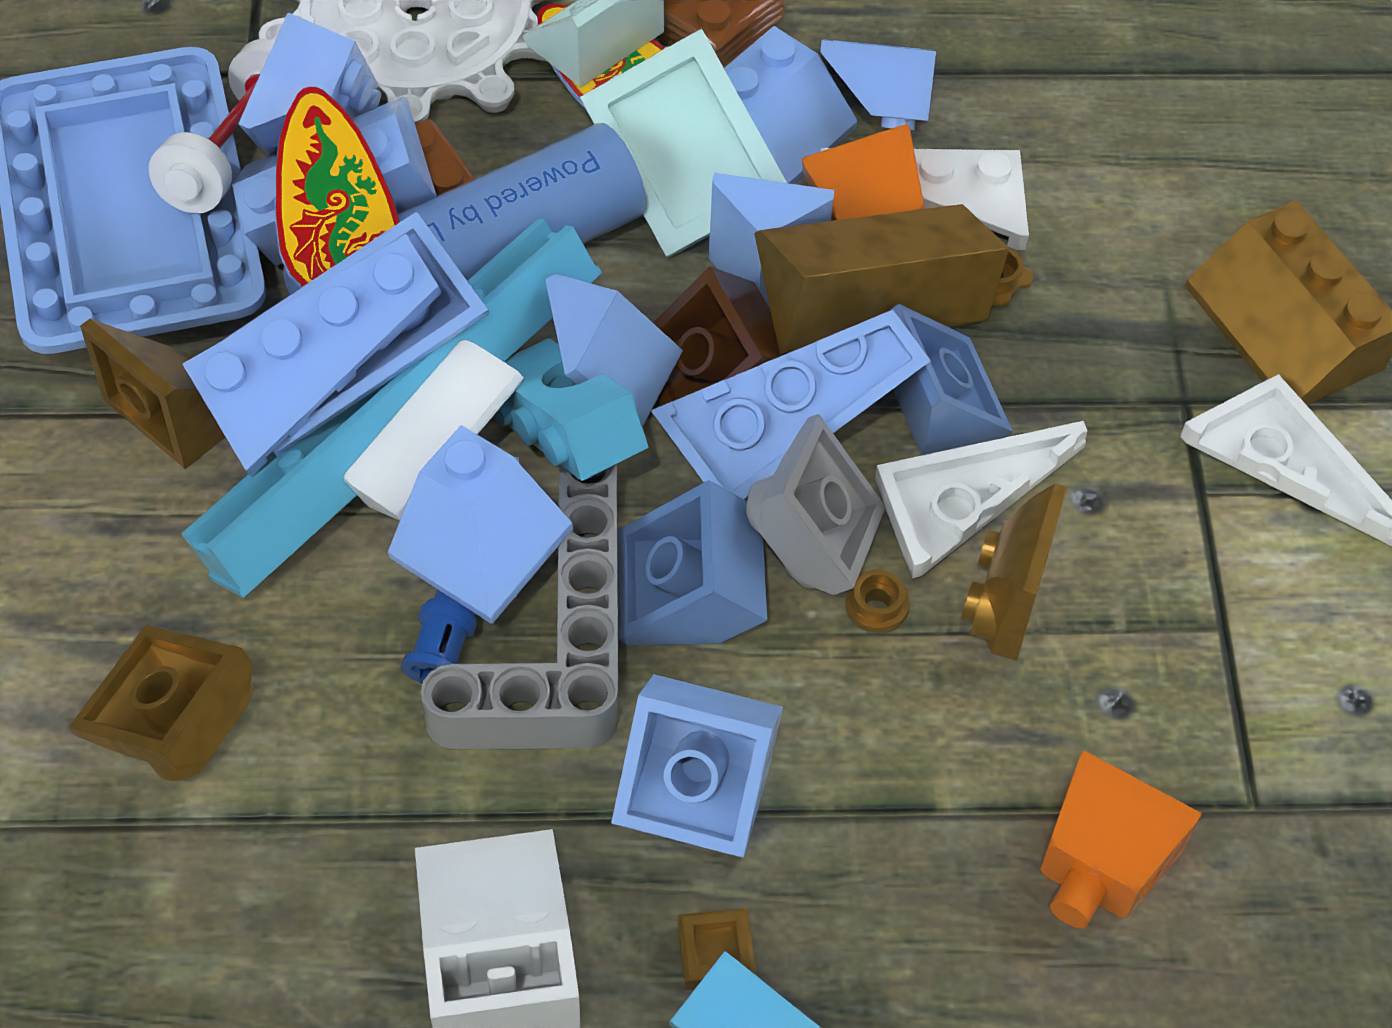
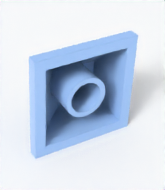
[820,39,936,130]
[388,425,573,624]

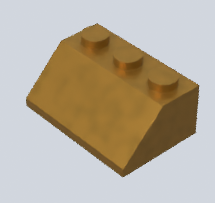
[1185,200,1392,405]

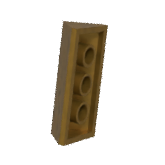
[754,204,1009,354]

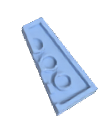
[183,234,441,476]
[651,310,931,499]

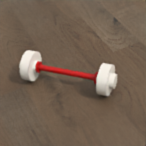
[149,39,275,213]

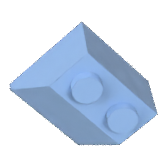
[724,26,858,184]
[611,674,783,858]

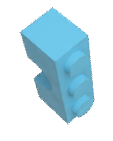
[493,338,649,481]

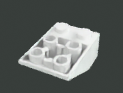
[415,829,580,1028]

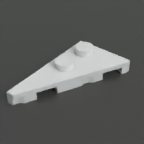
[820,148,1029,250]
[1180,374,1392,546]
[875,421,1088,579]

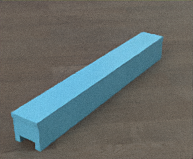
[181,218,602,598]

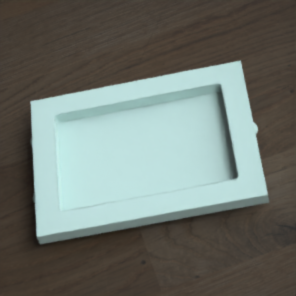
[580,29,787,259]

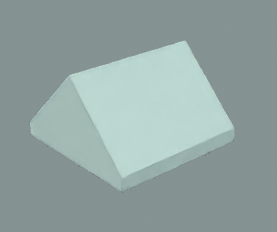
[522,0,664,87]

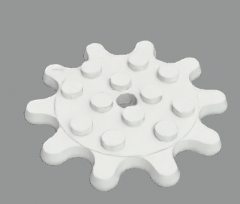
[259,0,546,122]

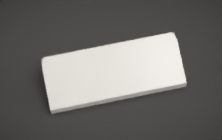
[343,339,524,520]

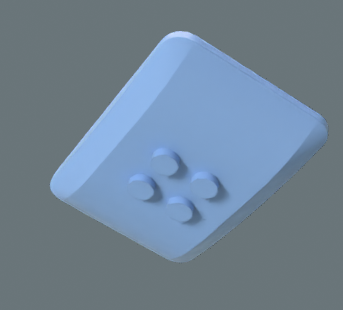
[0,47,266,354]

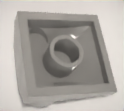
[746,414,885,595]

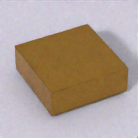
[677,908,756,990]

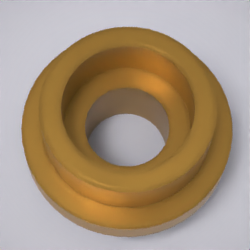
[845,569,910,633]

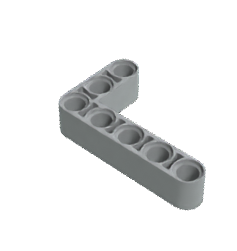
[421,464,618,749]

